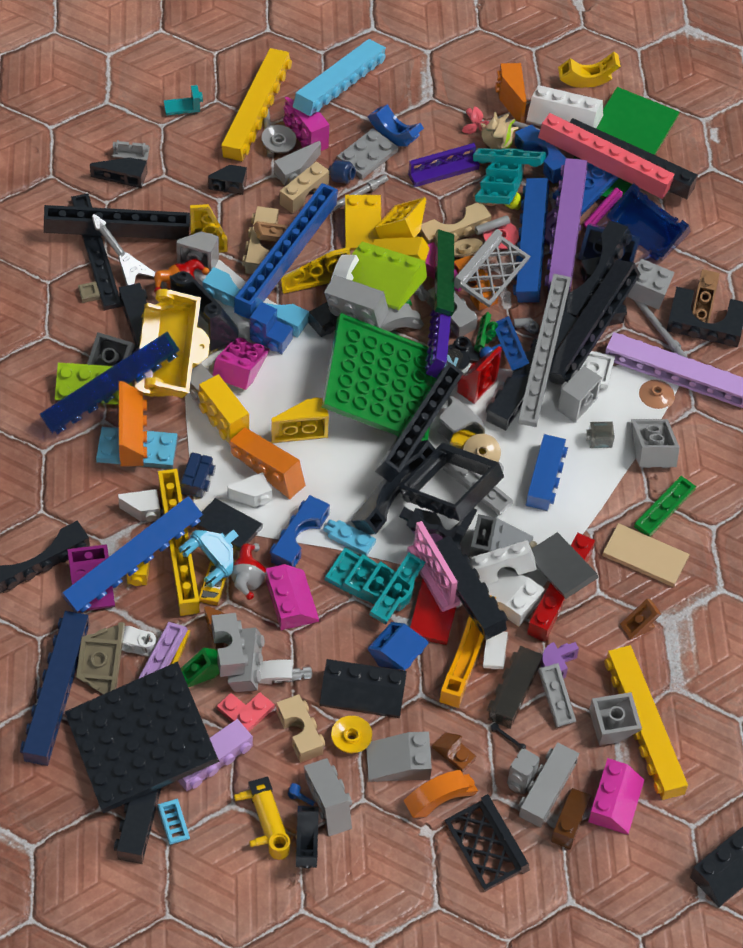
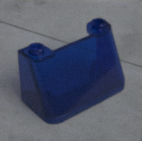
[606,183,691,261]

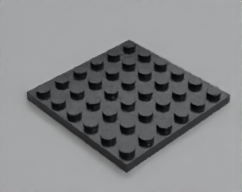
[65,661,220,814]

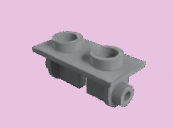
[112,140,150,161]

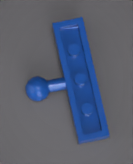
[479,316,529,371]

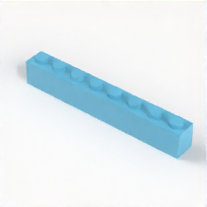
[293,39,386,116]

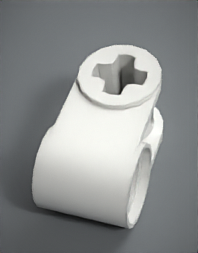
[122,626,156,657]

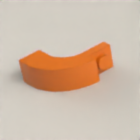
[403,770,478,818]

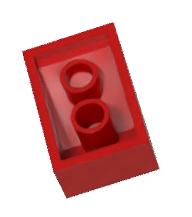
[457,346,502,404]

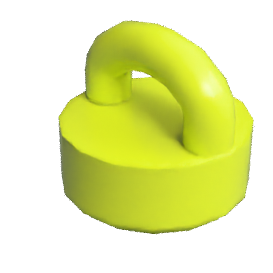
[504,192,521,210]

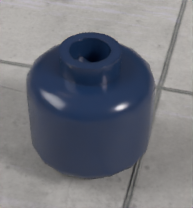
[328,160,356,184]

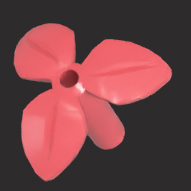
[462,106,489,134]

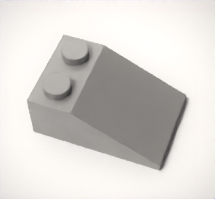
[631,419,680,468]
[366,732,432,782]

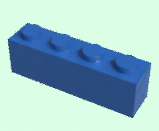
[526,434,568,511]

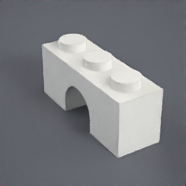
[471,540,537,585]

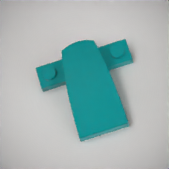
[473,148,546,205]
[324,548,426,625]

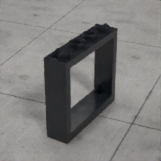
[399,442,504,522]

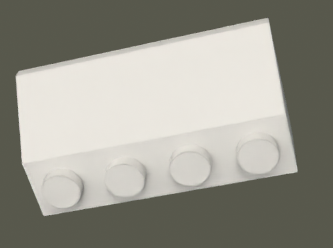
[526,85,603,128]

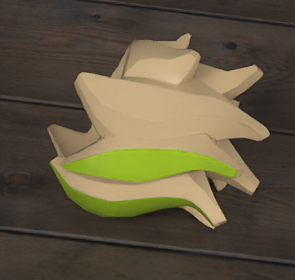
[480,112,518,149]

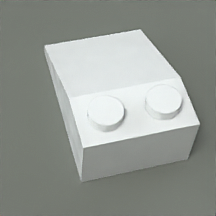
[487,568,545,627]

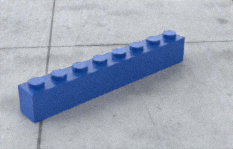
[513,178,550,303]
[61,496,203,613]

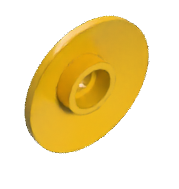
[331,716,372,753]

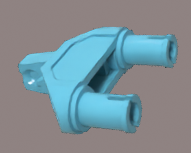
[178,530,238,588]

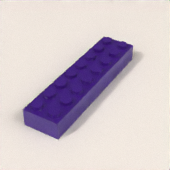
[425,309,451,378]

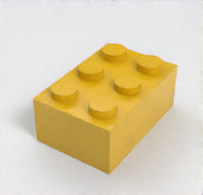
[198,374,249,445]

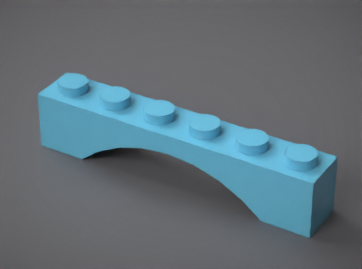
[202,267,309,338]

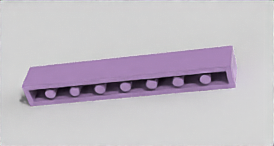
[605,332,743,408]

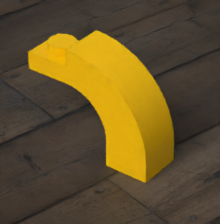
[558,52,621,88]

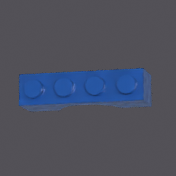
[515,125,566,184]
[270,495,330,567]

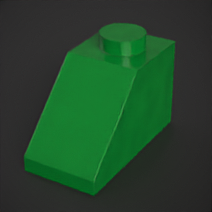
[181,647,219,687]

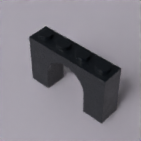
[666,287,743,347]

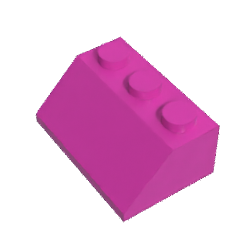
[266,564,319,630]
[588,758,644,835]

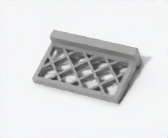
[454,229,531,307]

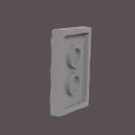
[337,128,398,179]

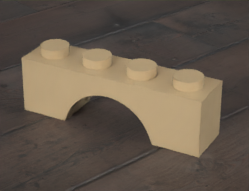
[418,202,491,244]
[242,206,279,274]

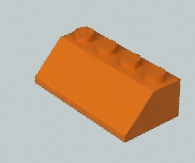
[119,381,147,466]

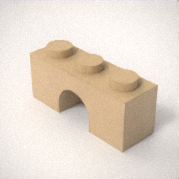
[280,161,329,214]
[276,694,325,763]

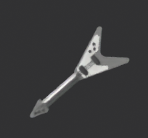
[92,214,156,285]

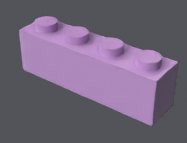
[178,719,253,791]

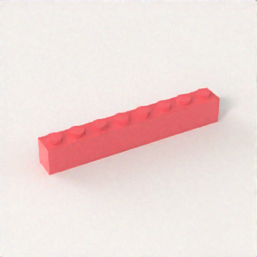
[538,113,674,199]

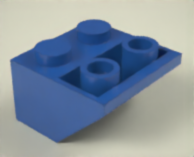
[368,622,429,671]

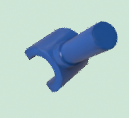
[288,783,315,806]

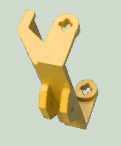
[134,289,210,398]

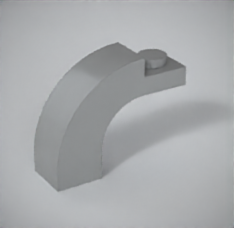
[380,303,424,332]

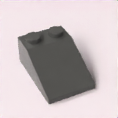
[87,332,137,367]

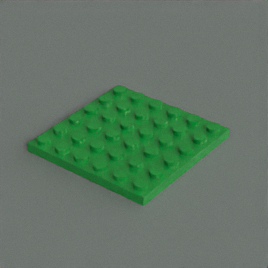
[321,313,435,441]

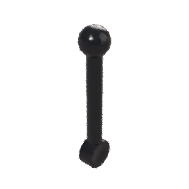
[491,723,526,751]

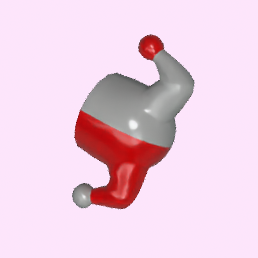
[231,543,266,600]

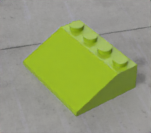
[351,241,427,310]

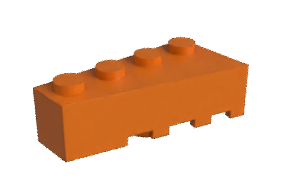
[229,427,306,499]

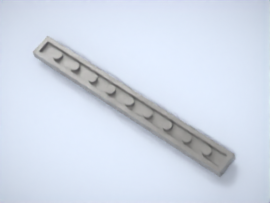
[518,274,571,427]

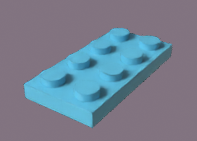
[96,426,178,469]

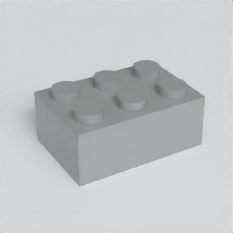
[324,275,389,328]

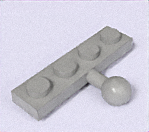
[443,461,513,516]

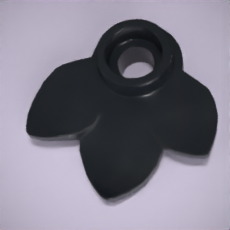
[447,336,480,369]

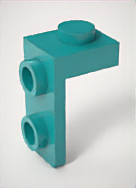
[164,85,203,115]

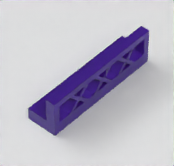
[408,143,480,187]

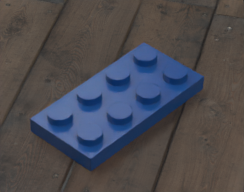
[552,162,619,216]

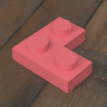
[217,692,275,732]

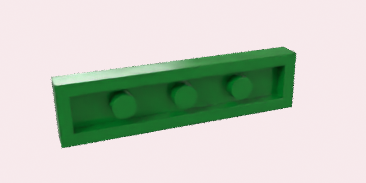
[634,476,696,537]

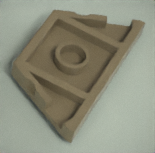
[76,622,125,694]

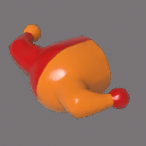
[154,259,209,294]

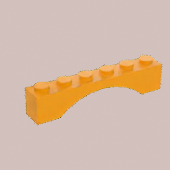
[440,595,496,708]

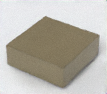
[78,282,100,303]

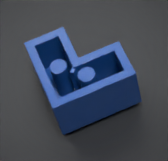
[250,302,293,354]

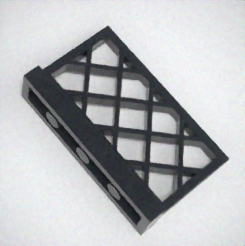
[445,794,530,892]

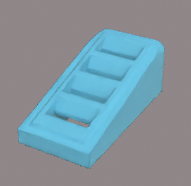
[157,799,190,845]

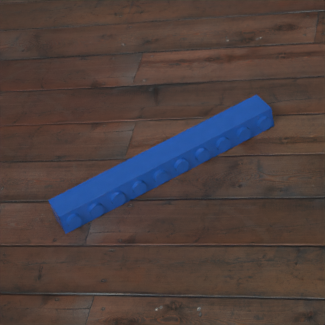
[234,183,338,319]

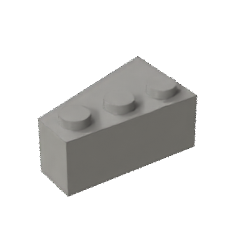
[304,758,352,836]

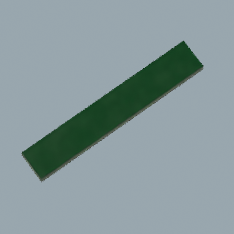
[435,229,454,317]

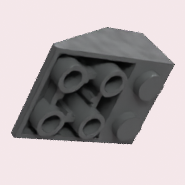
[469,514,533,559]

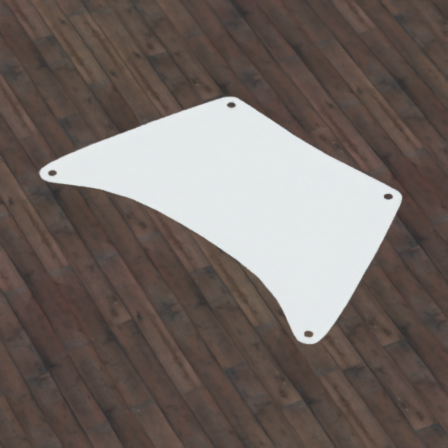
[185,260,679,587]

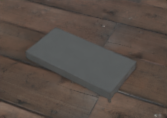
[531,532,599,599]

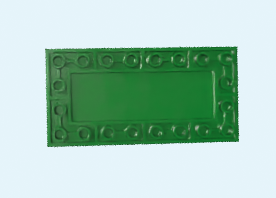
[573,87,680,209]

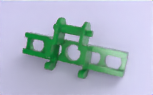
[474,312,498,352]

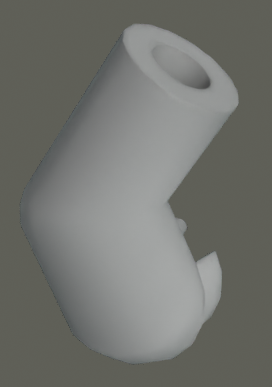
[513,318,539,334]

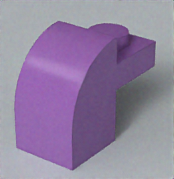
[541,642,579,679]

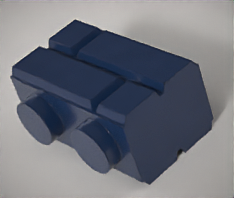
[180,452,216,498]

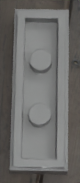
[538,663,576,728]

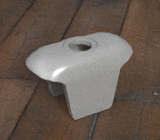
[438,396,485,443]

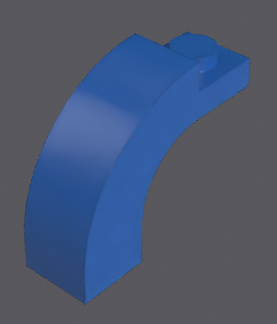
[367,104,424,147]

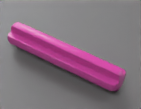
[583,188,623,228]

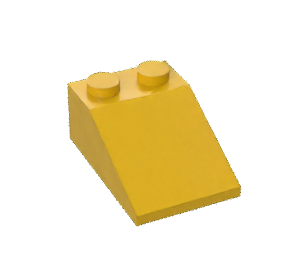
[344,195,381,250]
[375,197,426,239]
[271,397,329,443]

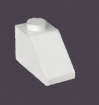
[227,472,272,507]
[118,489,160,522]

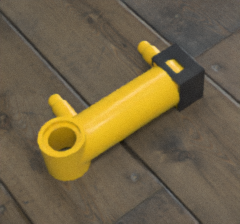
[234,776,290,860]

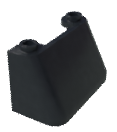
[170,271,239,351]

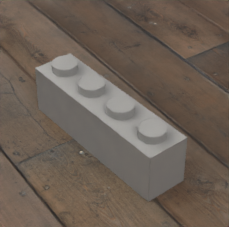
[518,742,580,828]

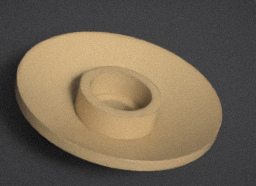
[454,238,483,258]
[463,434,501,462]

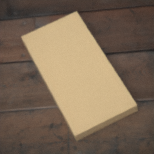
[602,523,690,587]

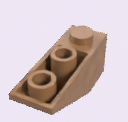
[692,269,720,323]

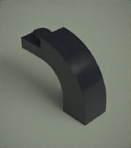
[296,806,319,868]

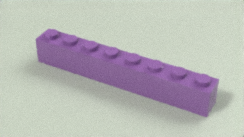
[545,158,587,293]

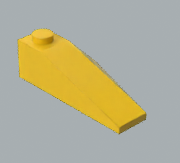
[190,204,228,253]
[280,247,351,294]

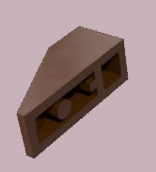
[551,788,592,850]

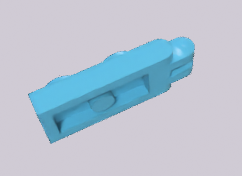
[323,520,376,556]

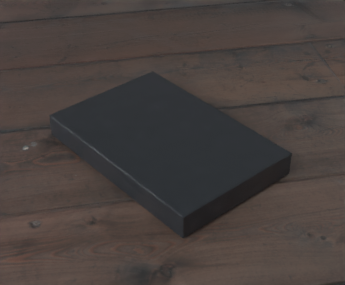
[194,498,263,551]

